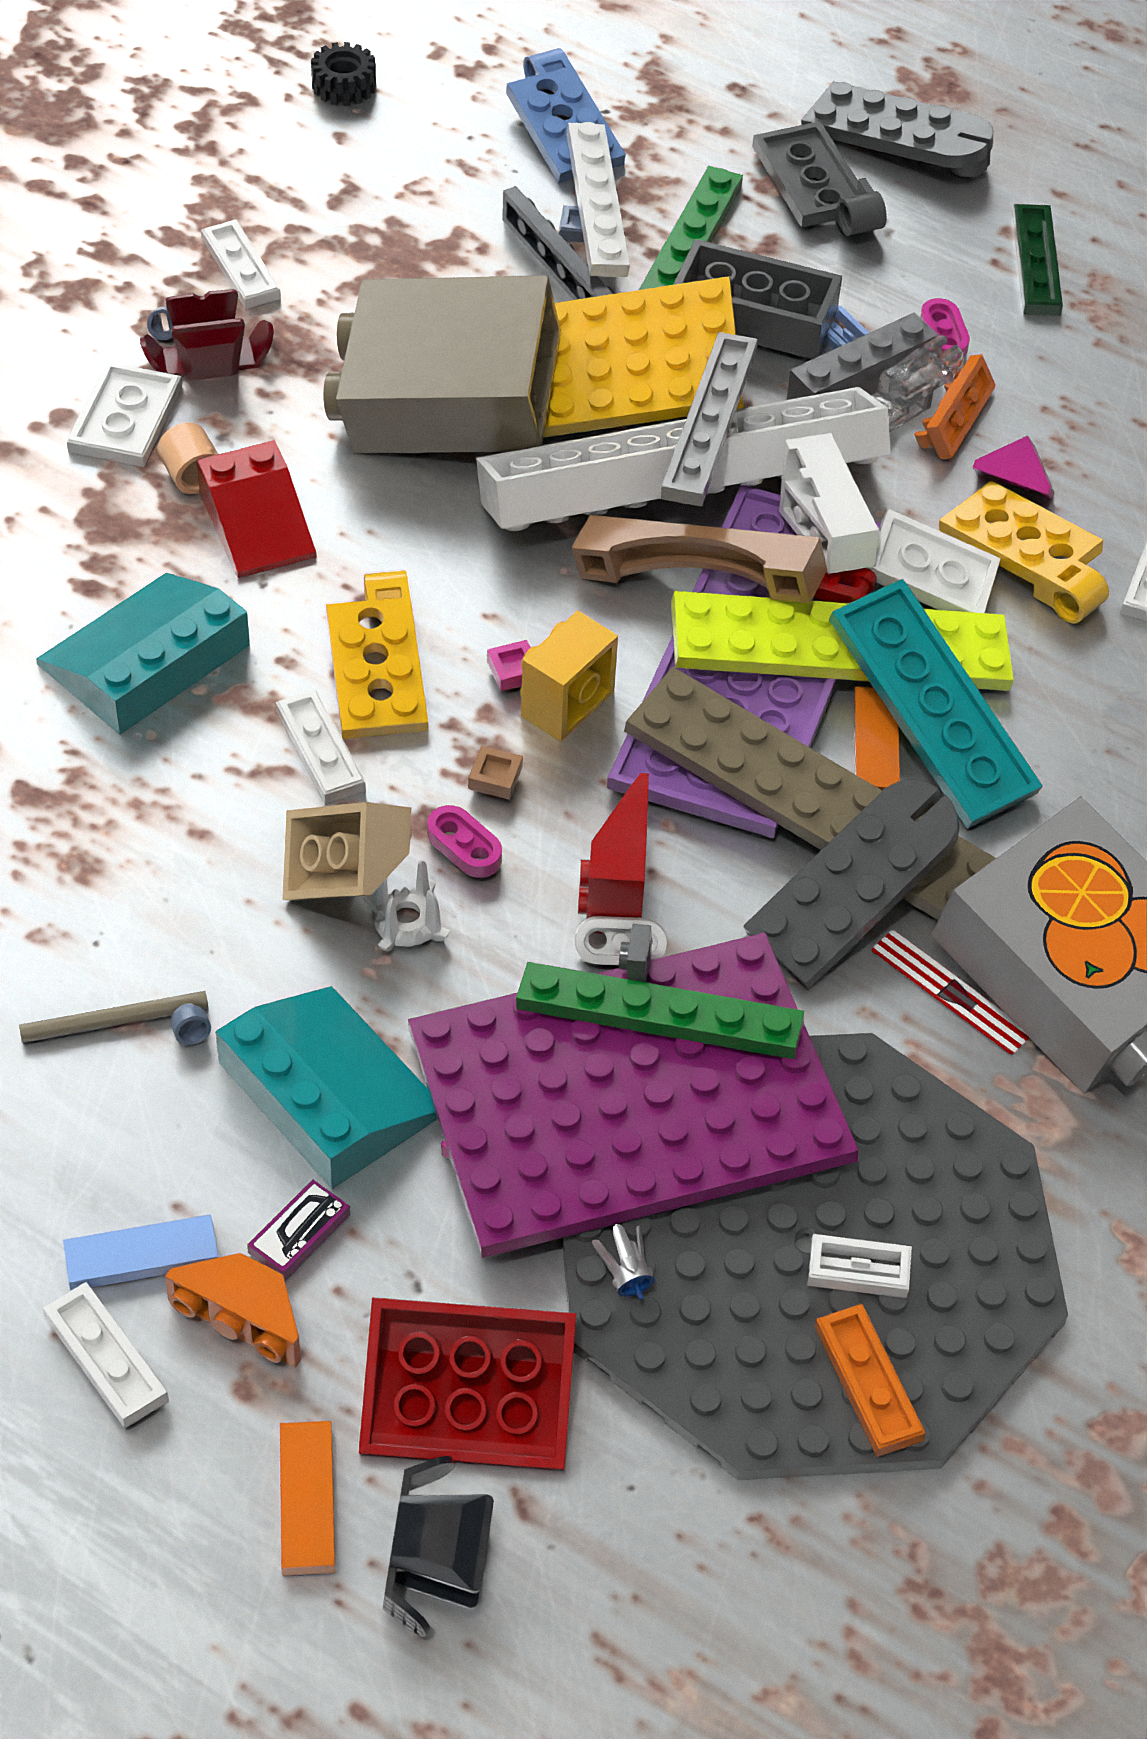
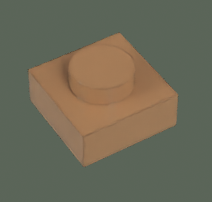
[468,746,523,799]

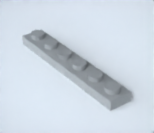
[661,332,758,506]

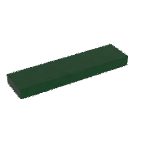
[1012,204,1063,316]

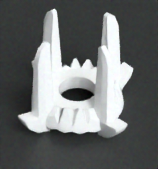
[363,860,451,952]

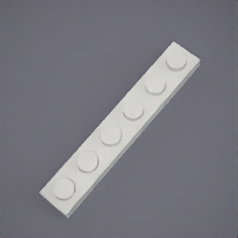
[567,122,630,277]

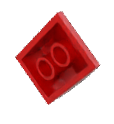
[197,440,317,578]
[578,773,649,934]

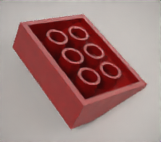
[358,1297,576,1470]

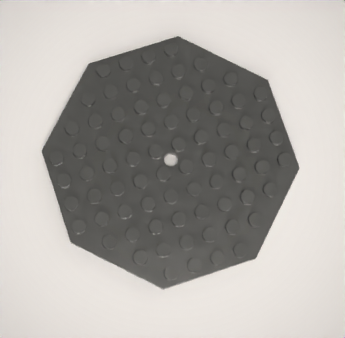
[562,1033,1068,1480]

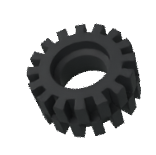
[311,42,376,106]

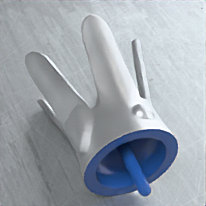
[592,1224,655,1300]

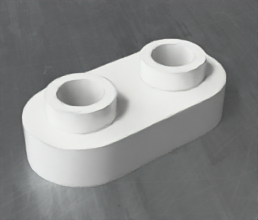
[575,916,667,965]

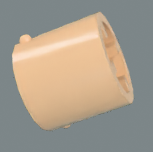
[157,423,218,494]

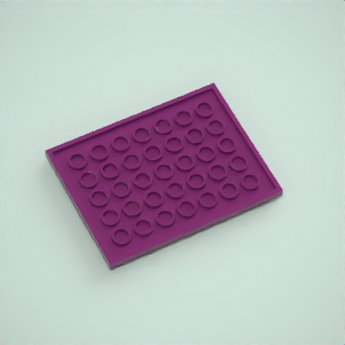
[408,932,859,1258]

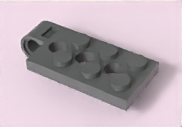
[752,121,887,236]

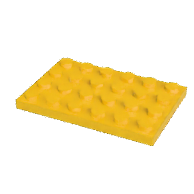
[543,276,744,438]

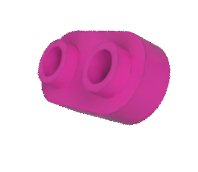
[920,298,970,362]
[427,805,502,878]

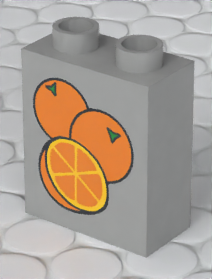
[931,796,1147,1094]

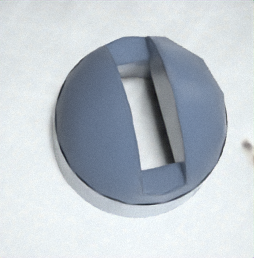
[147,307,173,340]
[171,1003,211,1045]

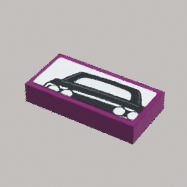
[247,1179,350,1281]

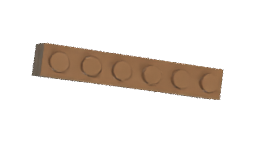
[571,515,827,603]

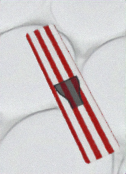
[871,930,1029,1054]

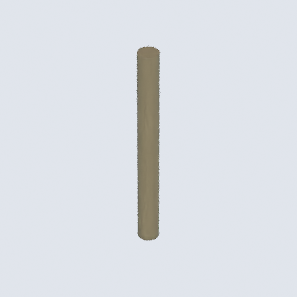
[19,991,209,1043]

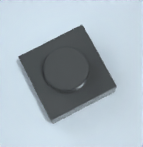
[619,924,652,983]

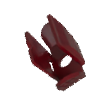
[140,289,274,381]

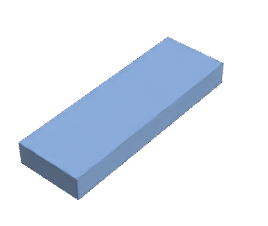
[63,1214,218,1291]

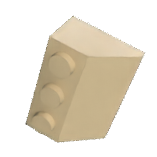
[282,802,412,901]

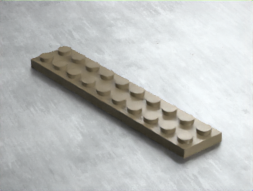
[624,667,996,920]

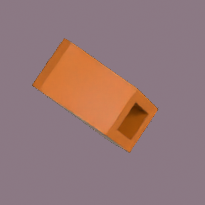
[165,1253,301,1368]

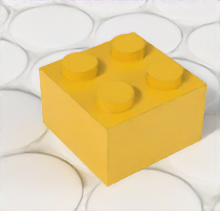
[520,610,618,742]

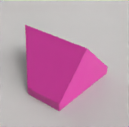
[972,435,1055,500]

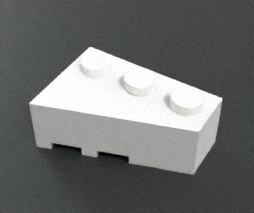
[779,433,881,574]

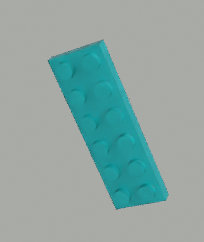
[829,579,1043,829]

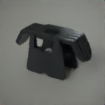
[383,1456,494,1637]

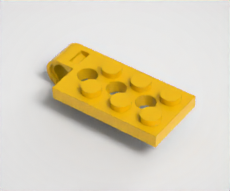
[939,480,1109,624]
[326,570,429,739]

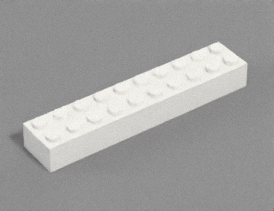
[476,387,890,531]

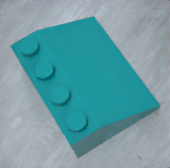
[36,572,250,735]
[215,986,437,1189]

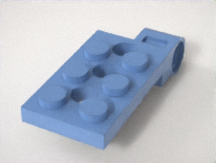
[506,48,626,184]

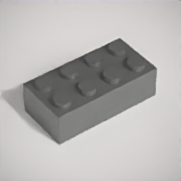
[673,239,842,359]

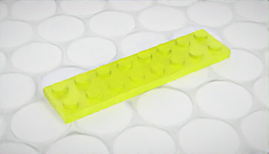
[671,591,1014,691]

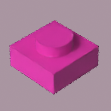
[487,640,531,691]

